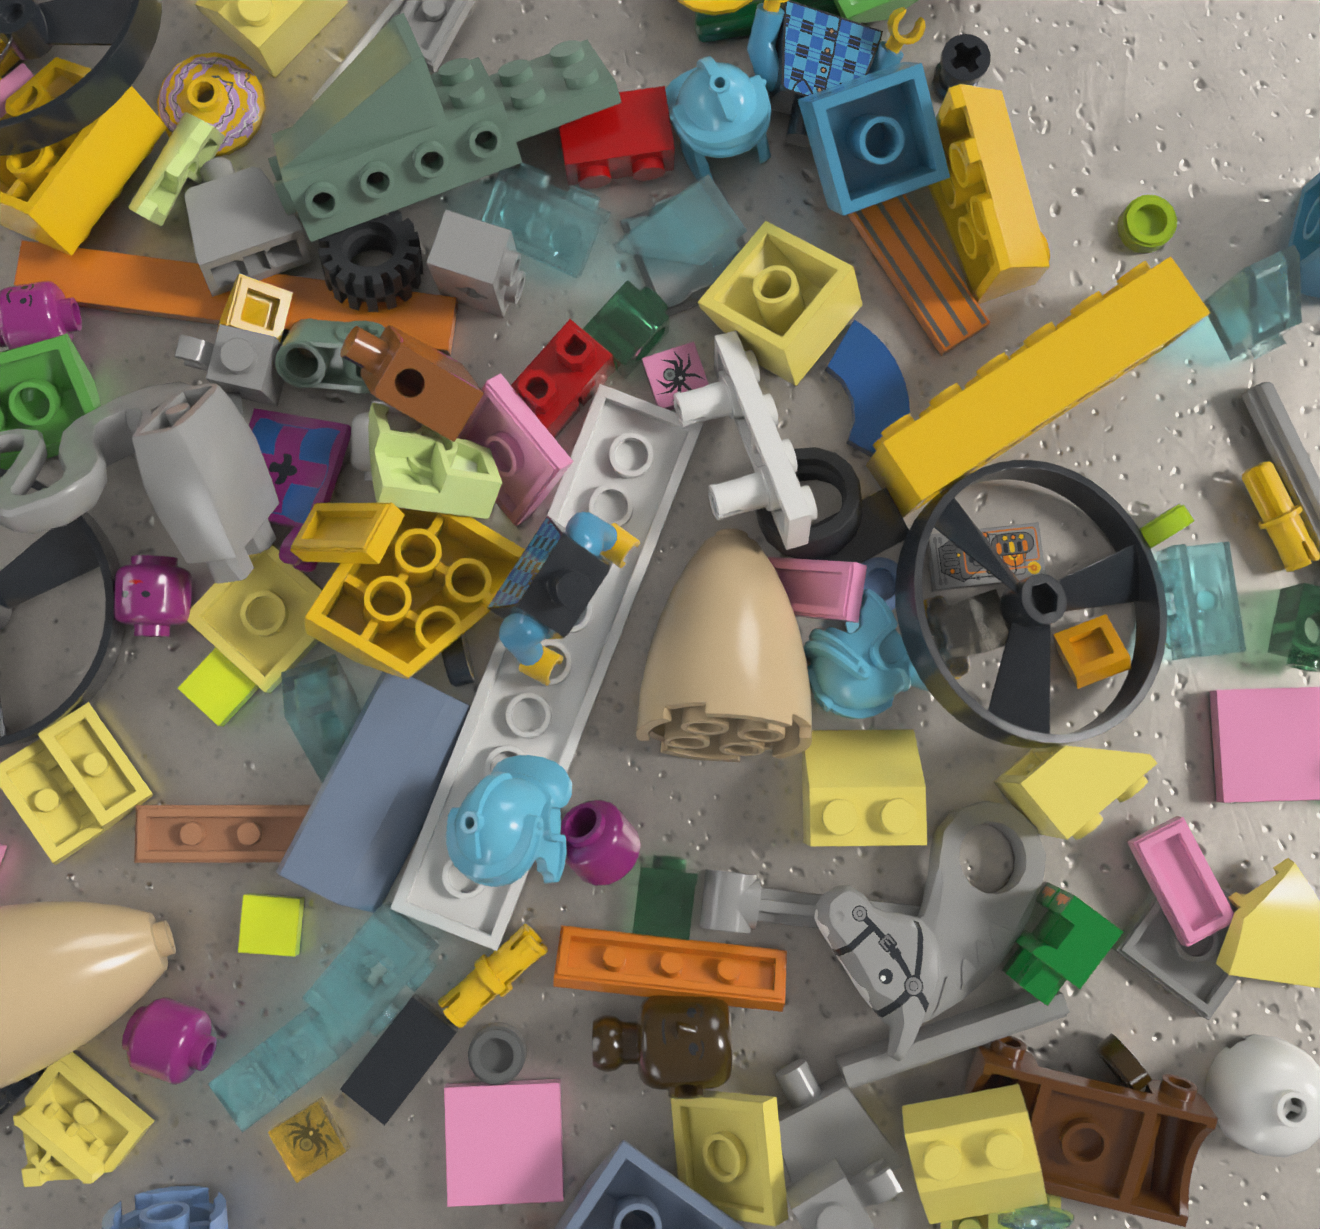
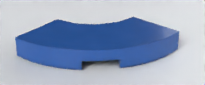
[825,320,910,457]

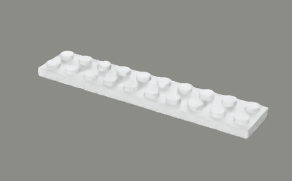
[390,384,703,951]

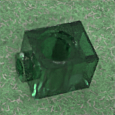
[583,280,669,379]
[1267,583,1320,672]

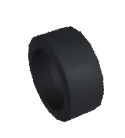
[755,447,863,560]

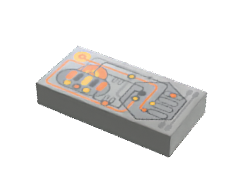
[927,522,1046,592]

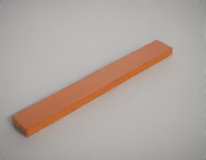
[14,240,459,356]

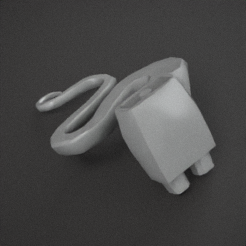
[0,381,279,584]

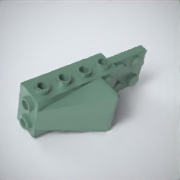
[268,13,622,242]

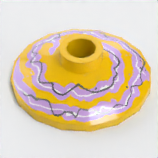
[157,52,266,157]

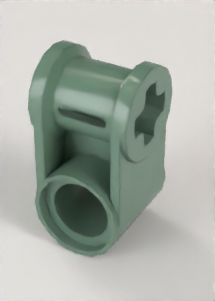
[275,318,385,393]

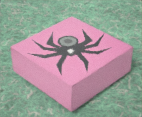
[642,341,708,410]

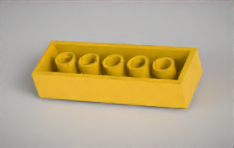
[866,256,1210,518]

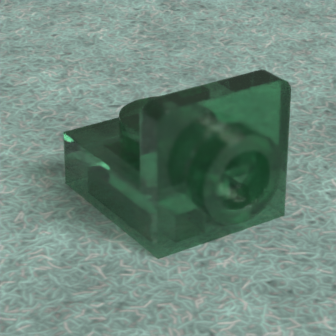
[633,855,698,940]

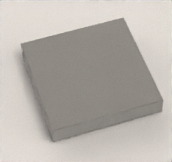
[1112,888,1240,1020]

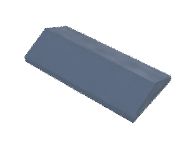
[276,671,471,914]

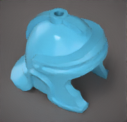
[665,56,771,185]
[804,589,929,719]
[446,755,572,887]

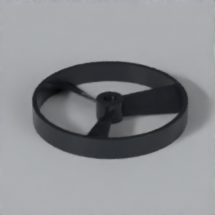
[0,0,162,156]
[895,460,1167,749]
[0,469,126,748]

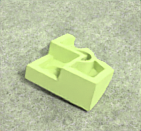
[128,112,225,226]
[368,403,502,519]

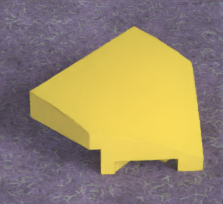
[1216,858,1320,988]
[13,1052,155,1187]

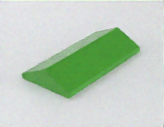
[0,333,101,470]

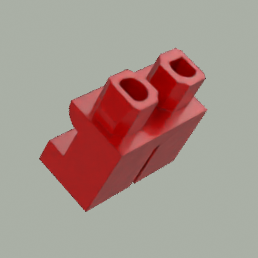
[511,319,616,438]

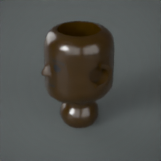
[592,996,732,1099]

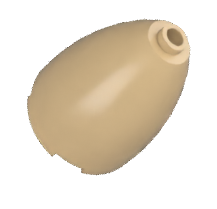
[636,529,812,762]
[0,901,176,1089]

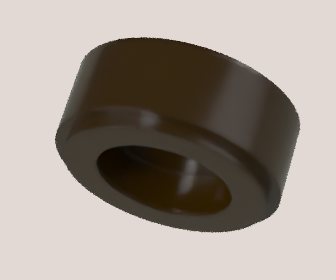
[1096,1033,1152,1091]

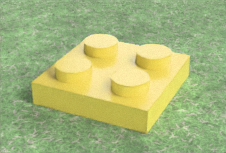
[187,544,323,694]
[670,1090,789,1227]

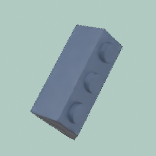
[554,1140,747,1229]

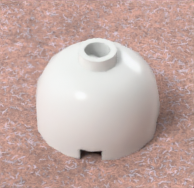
[1205,1034,1320,1158]

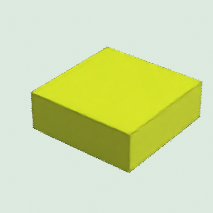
[177,647,259,727]
[238,893,305,957]

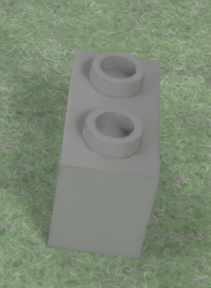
[427,209,526,318]

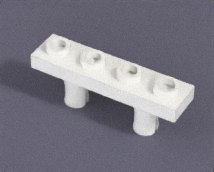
[673,330,817,550]

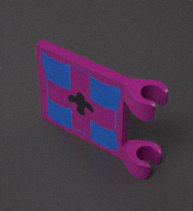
[248,408,352,572]

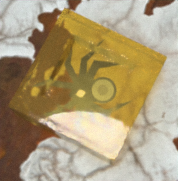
[267,1097,350,1183]

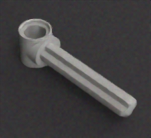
[700,869,921,933]

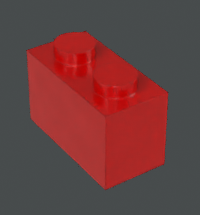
[559,86,675,189]

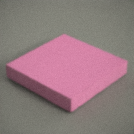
[457,373,574,526]
[1209,687,1320,803]
[444,1079,565,1207]

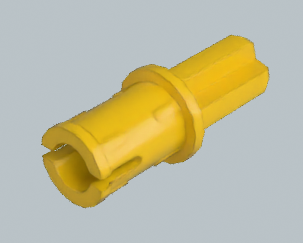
[1242,461,1320,572]

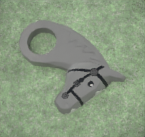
[814,801,1046,1061]

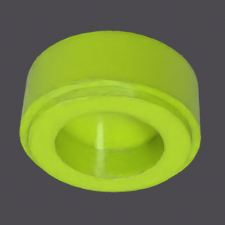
[1117,195,1177,254]
[1139,503,1195,548]

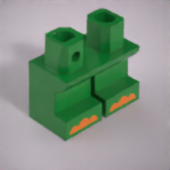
[1002,882,1123,1006]

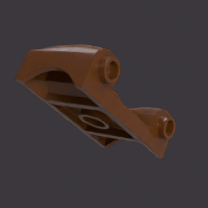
[963,1036,1218,1227]

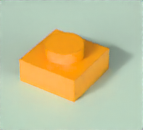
[1053,614,1131,689]

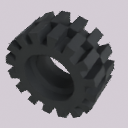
[318,210,423,312]

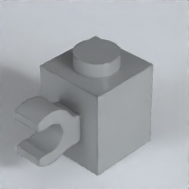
[174,324,284,407]
[786,1157,902,1229]

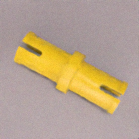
[438,923,548,1028]

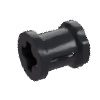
[931,34,991,101]

